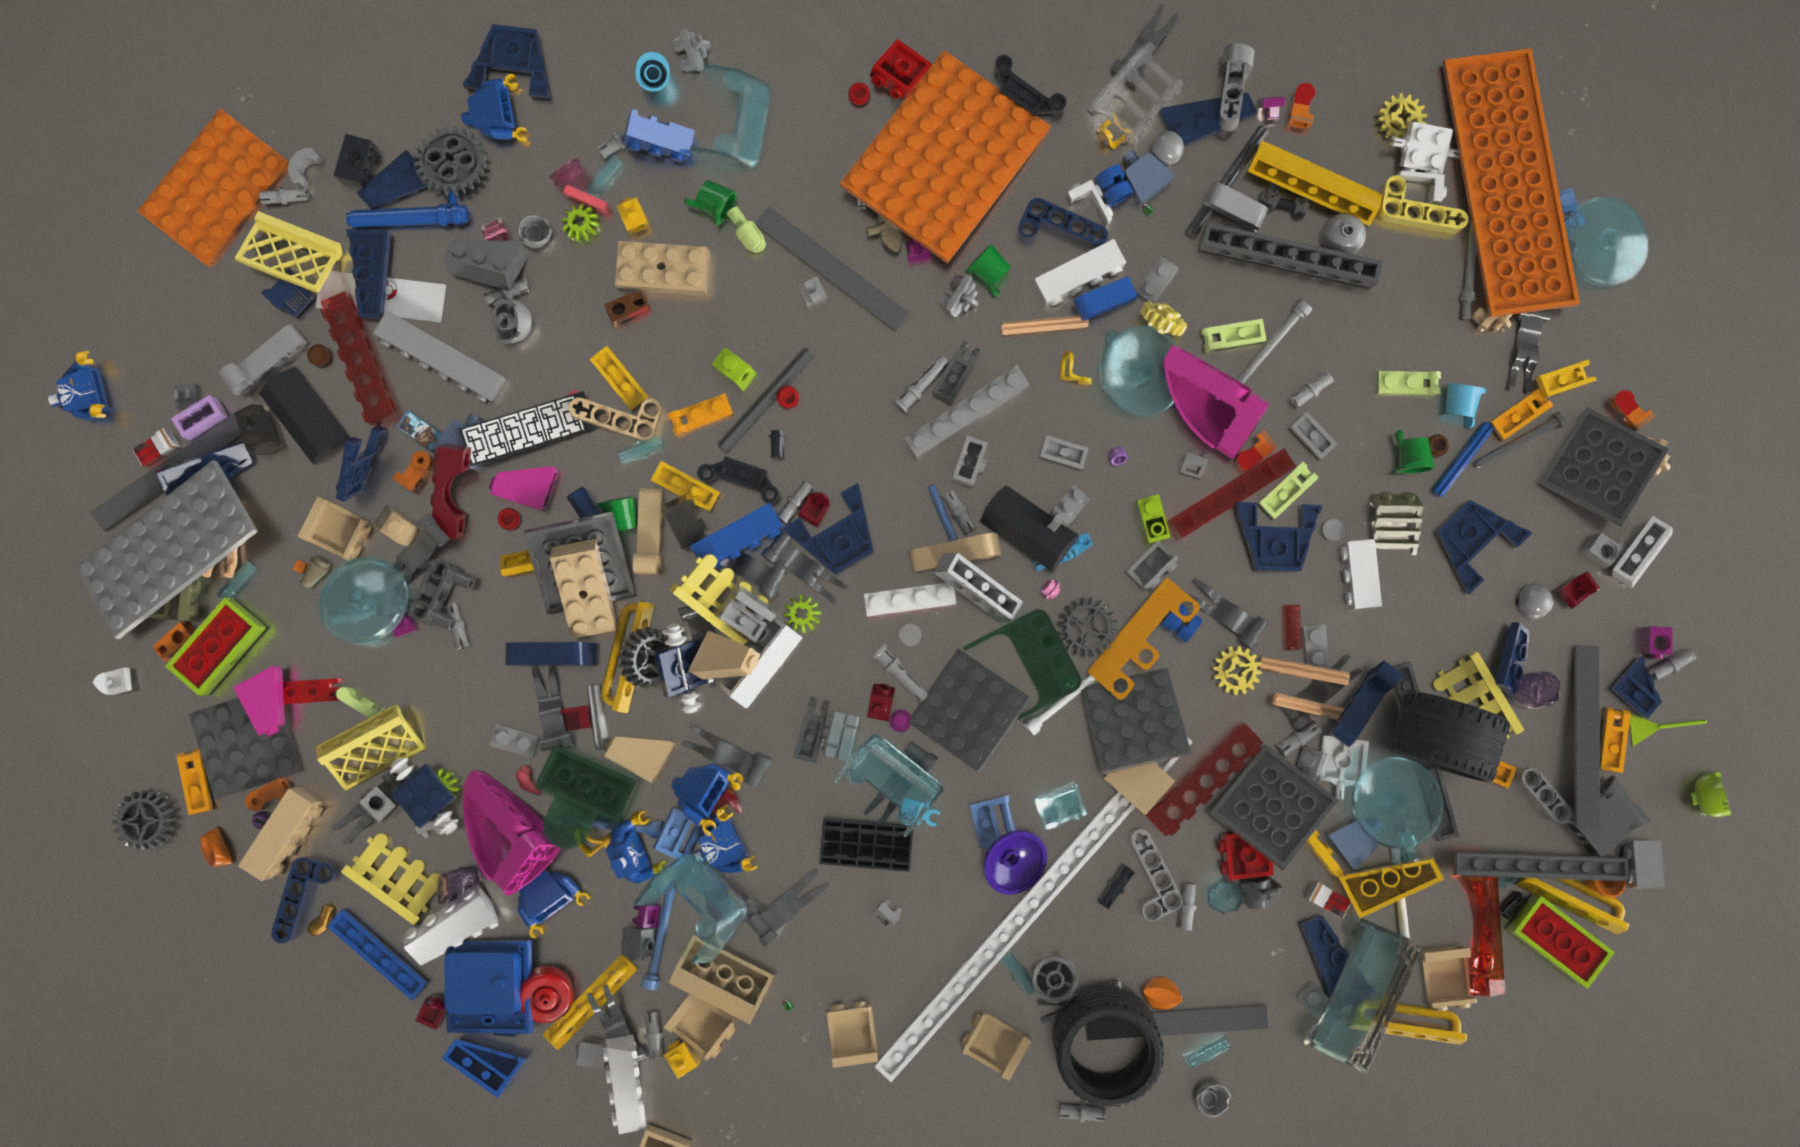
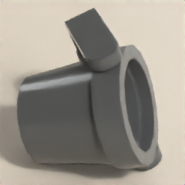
[1241,876,1282,909]

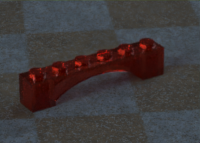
[1167,448,1296,540]
[1463,876,1506,997]

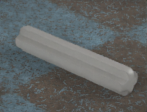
[586,684,608,750]

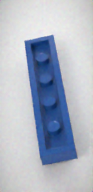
[327,909,429,1001]

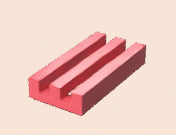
[563,185,610,215]

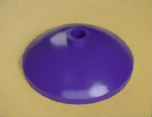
[983,830,1047,895]

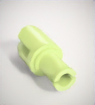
[727,206,766,253]

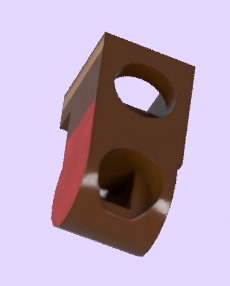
[604,291,650,327]

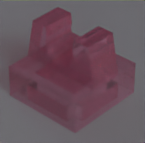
[481,217,508,241]

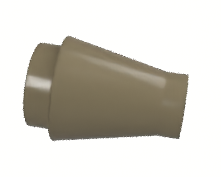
[300,554,331,589]

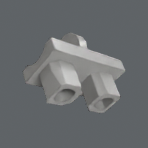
[672,29,711,72]
[939,274,979,318]

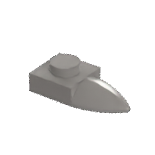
[1297,746,1327,782]

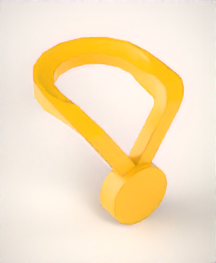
[1096,118,1128,150]
[1059,350,1092,385]
[574,826,611,857]

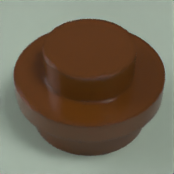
[307,344,330,366]
[1428,434,1449,457]

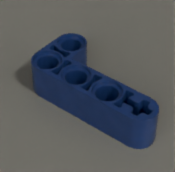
[1017,198,1108,249]
[505,642,597,666]
[1330,660,1403,748]
[271,855,339,943]

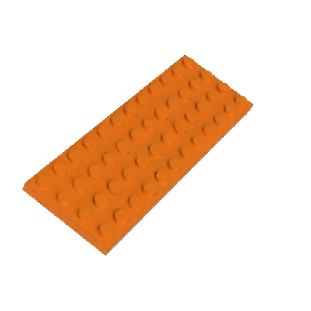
[1442,48,1580,317]

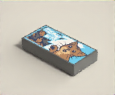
[395,409,443,453]

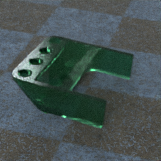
[963,609,1081,722]

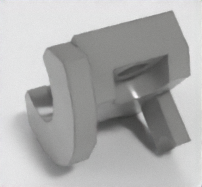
[288,148,323,188]

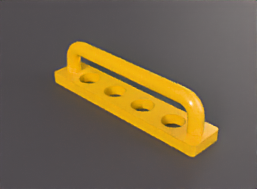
[601,601,655,713]
[1516,878,1629,934]
[543,955,638,1050]
[1349,999,1467,1045]

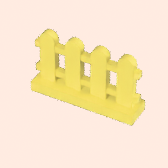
[669,554,768,645]
[1433,650,1525,738]
[341,834,443,926]

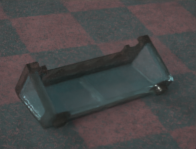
[1304,918,1422,1075]

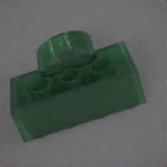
[534,745,638,849]

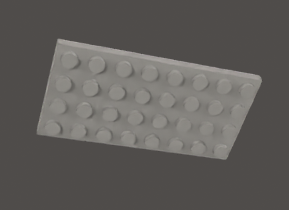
[76,460,258,639]

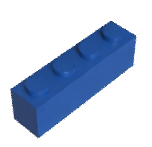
[690,503,782,570]

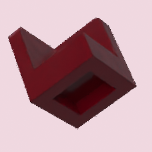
[560,705,592,731]

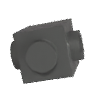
[621,926,655,961]

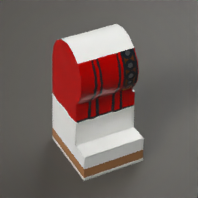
[133,428,181,467]
[1305,880,1352,918]

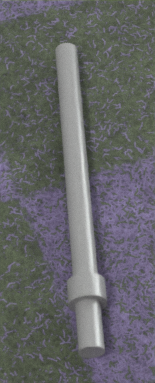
[1461,218,1477,319]

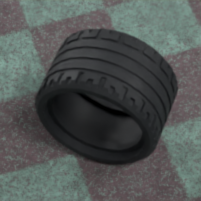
[1389,691,1511,782]
[1053,986,1164,1107]

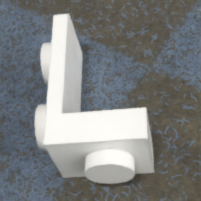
[1396,168,1447,205]
[1066,180,1113,225]

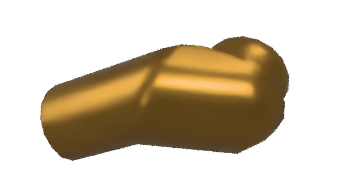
[307,905,334,936]

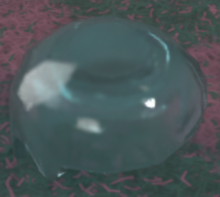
[1207,879,1243,914]

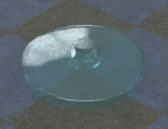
[1565,197,1649,287]
[1100,326,1178,416]
[319,557,408,645]
[1352,757,1444,849]

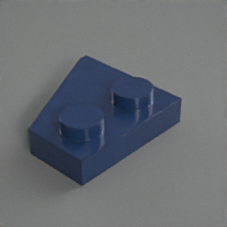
[1610,656,1662,719]

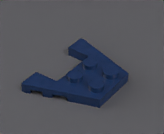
[463,24,550,99]
[336,425,387,502]
[783,483,874,575]
[1436,500,1532,594]
[1235,502,1322,572]

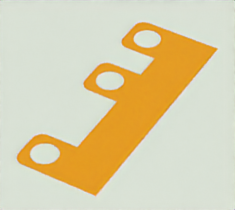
[1087,577,1200,700]

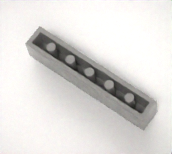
[373,311,506,402]
[904,365,1029,460]

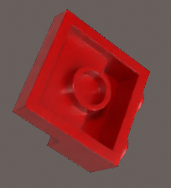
[869,39,932,101]
[1217,832,1274,880]

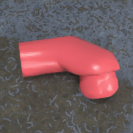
[515,766,544,796]

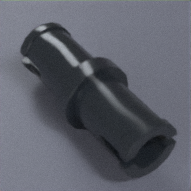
[1098,864,1135,910]

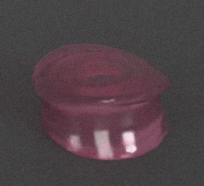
[549,158,586,187]

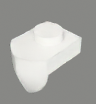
[92,667,132,695]

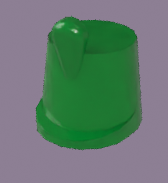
[684,180,737,225]
[965,243,1011,297]
[1395,430,1435,474]
[597,496,637,531]

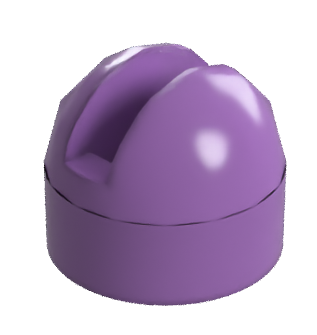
[1109,446,1128,466]
[252,811,271,829]

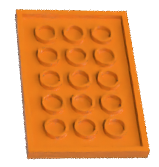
[137,108,289,266]

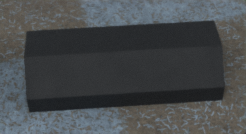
[259,366,350,464]
[980,485,1079,572]
[819,818,914,872]

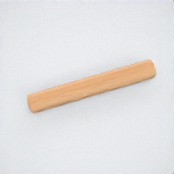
[1001,315,1089,335]
[1260,656,1350,685]
[1272,693,1345,720]

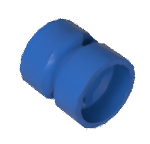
[1094,164,1134,206]
[1160,604,1203,643]

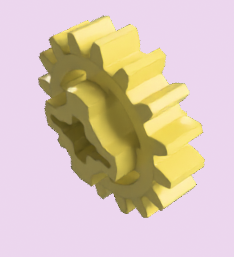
[1377,93,1427,142]
[1140,301,1187,336]
[1212,646,1262,695]

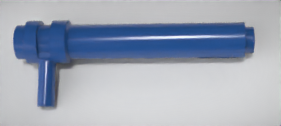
[346,191,469,228]

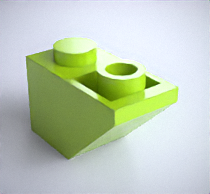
[1134,494,1171,543]

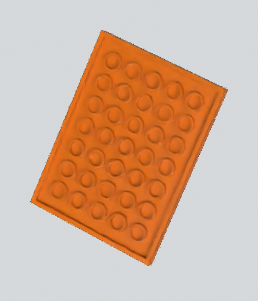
[840,50,1051,264]

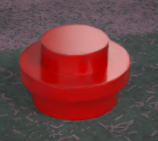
[848,82,870,105]
[776,386,799,408]
[497,508,520,530]

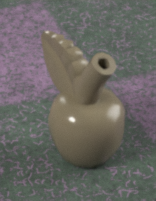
[866,214,901,252]

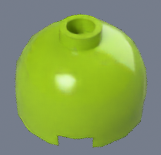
[1691,771,1731,817]

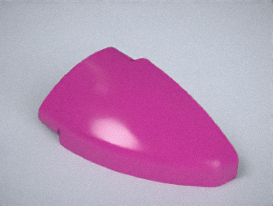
[1164,345,1270,459]
[463,771,560,896]

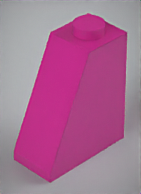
[489,466,559,512]
[233,666,285,737]

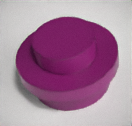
[889,710,911,732]

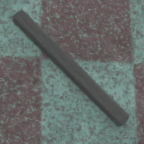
[1186,125,1269,237]
[717,347,813,452]

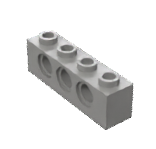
[933,552,1023,621]

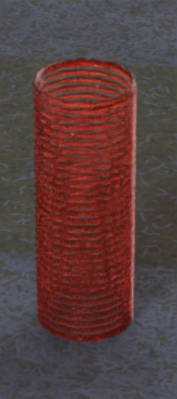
[1284,605,1303,650]

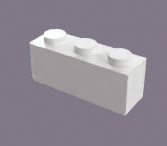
[1612,516,1673,588]
[1341,539,1382,610]

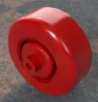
[520,966,573,1023]

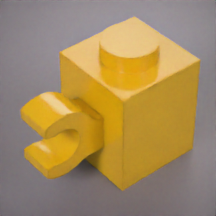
[616,197,650,235]
[664,1040,699,1078]

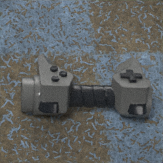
[1258,182,1309,216]

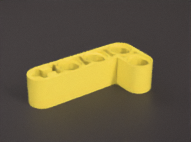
[1378,176,1468,234]

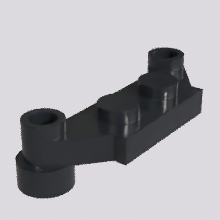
[995,55,1067,117]
[697,456,779,504]

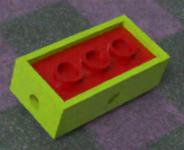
[165,597,267,696]
[1506,893,1615,989]

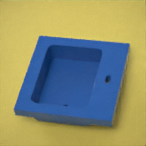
[444,940,533,1034]

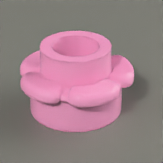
[1040,578,1060,599]

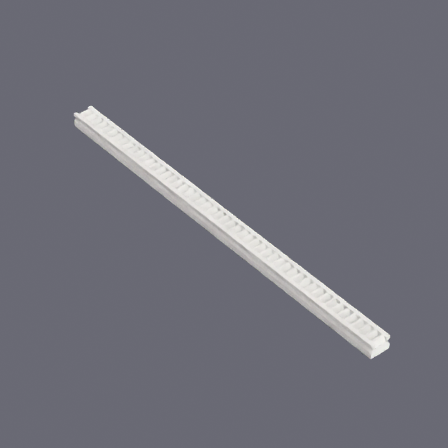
[874,737,1192,1082]

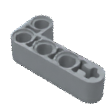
[217,324,307,397]
[1129,828,1183,921]

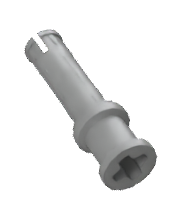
[892,354,949,414]
[870,644,930,703]

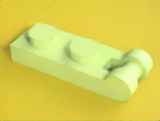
[1200,319,1266,352]
[1377,371,1441,395]
[1258,461,1319,520]
[336,687,393,729]

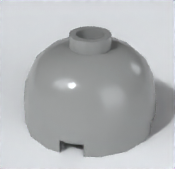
[1320,213,1366,255]
[488,299,532,344]
[1032,956,1078,1003]

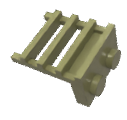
[1371,492,1424,554]
[147,577,202,622]

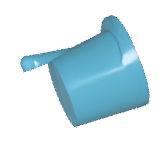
[635,51,670,92]
[1445,383,1486,428]

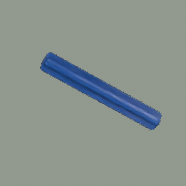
[1432,422,1494,497]

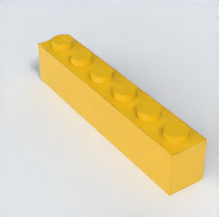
[1248,140,1384,226]

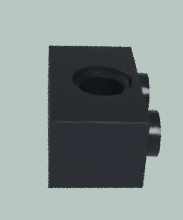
[333,134,378,187]

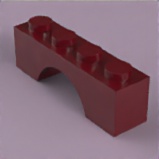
[430,443,471,539]

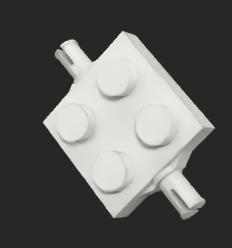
[1390,121,1460,174]
[1318,735,1369,800]

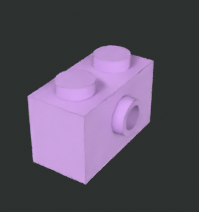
[171,395,229,441]

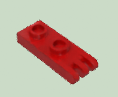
[283,678,342,704]

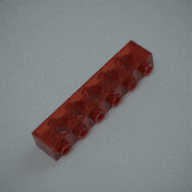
[320,291,400,427]
[1145,722,1263,837]

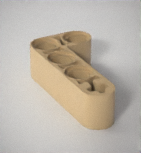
[569,398,661,441]
[633,488,664,575]
[909,533,1002,573]

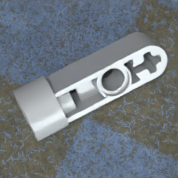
[1219,43,1255,131]

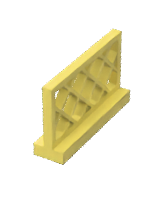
[235,211,343,293]
[316,704,425,791]

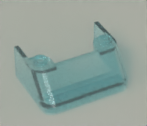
[690,64,771,168]
[834,735,944,837]
[634,854,747,964]

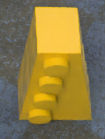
[1339,856,1444,918]

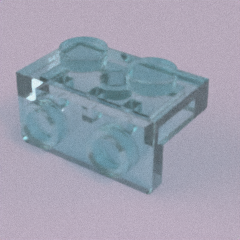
[1033,782,1088,829]

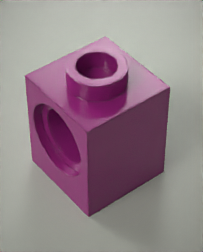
[1642,626,1673,659]

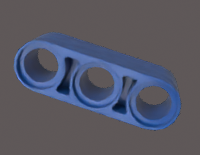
[1073,277,1138,321]

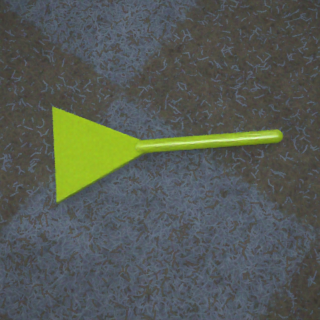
[1629,714,1707,747]

